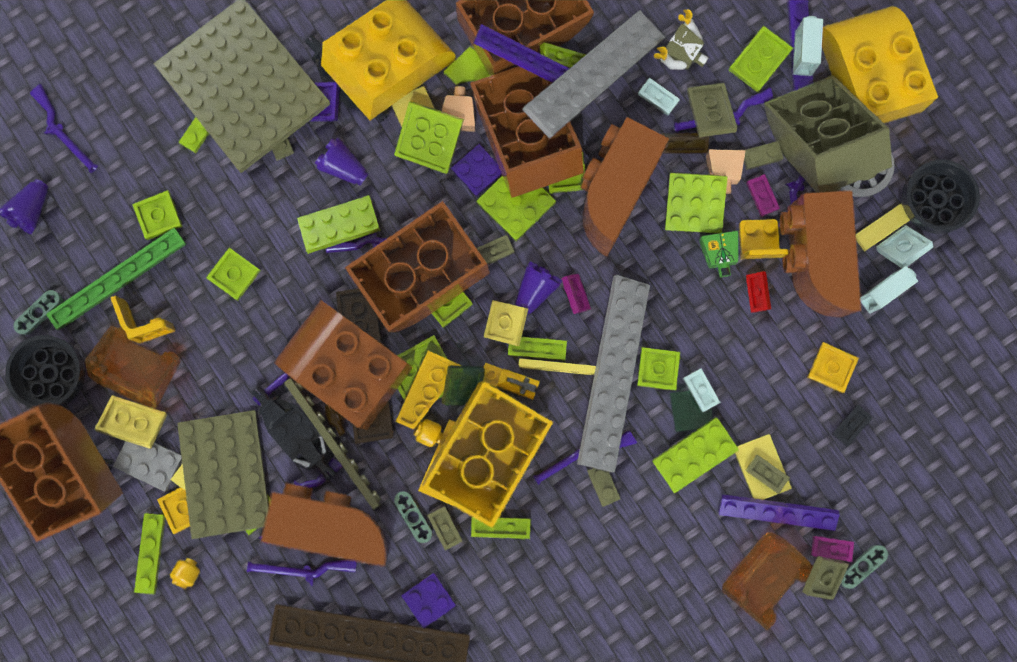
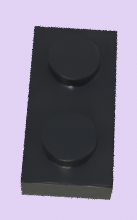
[831,405,873,447]

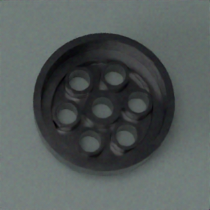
[902,160,980,234]
[5,335,85,408]

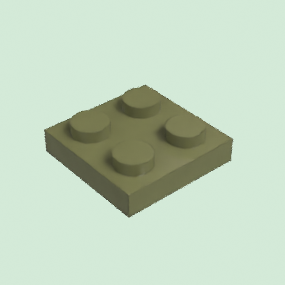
[802,556,849,600]

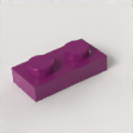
[746,174,780,217]
[561,274,591,314]
[811,536,854,562]

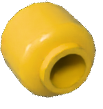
[413,419,443,447]
[170,558,200,589]

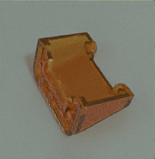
[85,325,180,409]
[722,532,813,631]

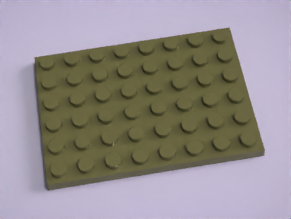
[153,0,331,173]

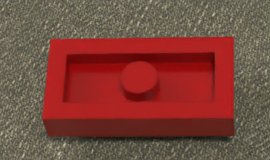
[746,272,771,313]

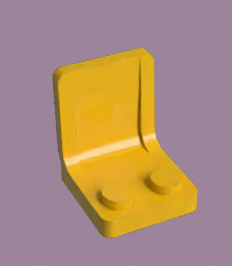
[739,219,788,259]
[111,296,175,343]

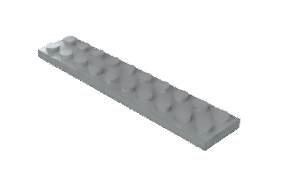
[523,10,665,138]
[577,275,650,473]

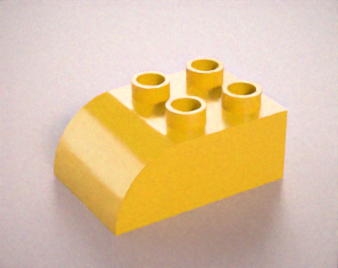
[321,0,456,120]
[822,6,938,123]
[422,382,553,528]

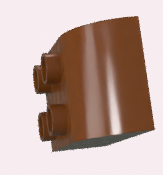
[456,0,594,76]
[470,66,584,198]
[580,117,669,257]
[780,191,861,317]
[345,201,490,332]
[274,300,413,430]
[0,403,123,542]
[261,483,388,566]

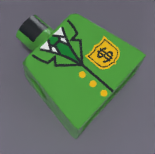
[699,231,738,277]

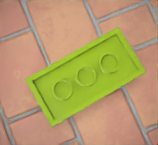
[297,196,380,254]
[652,417,739,494]

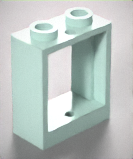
[793,16,823,76]
[860,266,918,314]

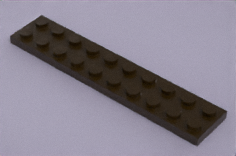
[268,604,470,662]

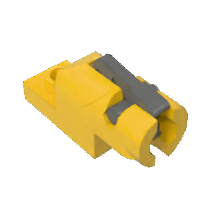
[479,363,540,400]

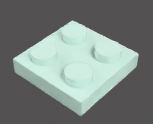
[876,225,933,268]

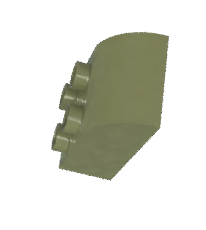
[764,75,892,193]

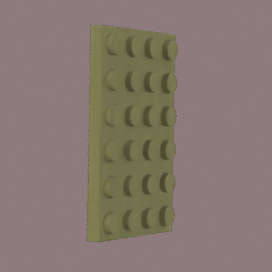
[177,410,269,539]

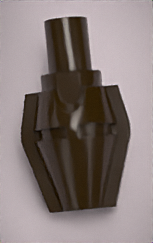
[325,405,346,436]

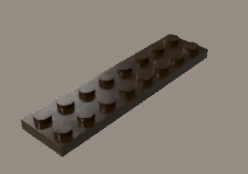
[336,289,394,444]

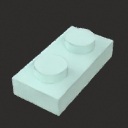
[638,78,680,116]
[683,369,720,412]

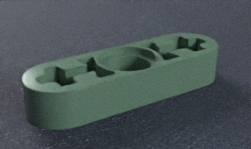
[14,290,63,335]
[394,491,432,543]
[840,545,888,589]

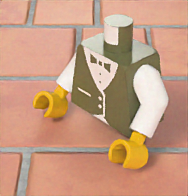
[654,10,709,70]

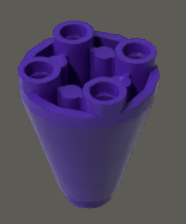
[315,138,369,185]
[0,179,49,234]
[515,261,563,316]

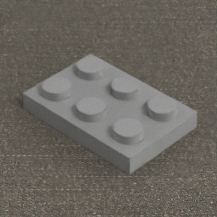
[113,441,182,492]

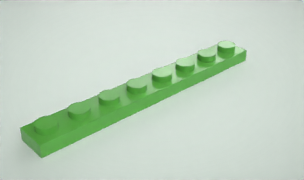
[46,228,186,331]

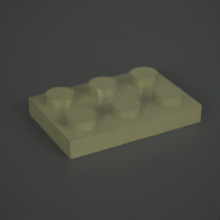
[687,83,737,137]

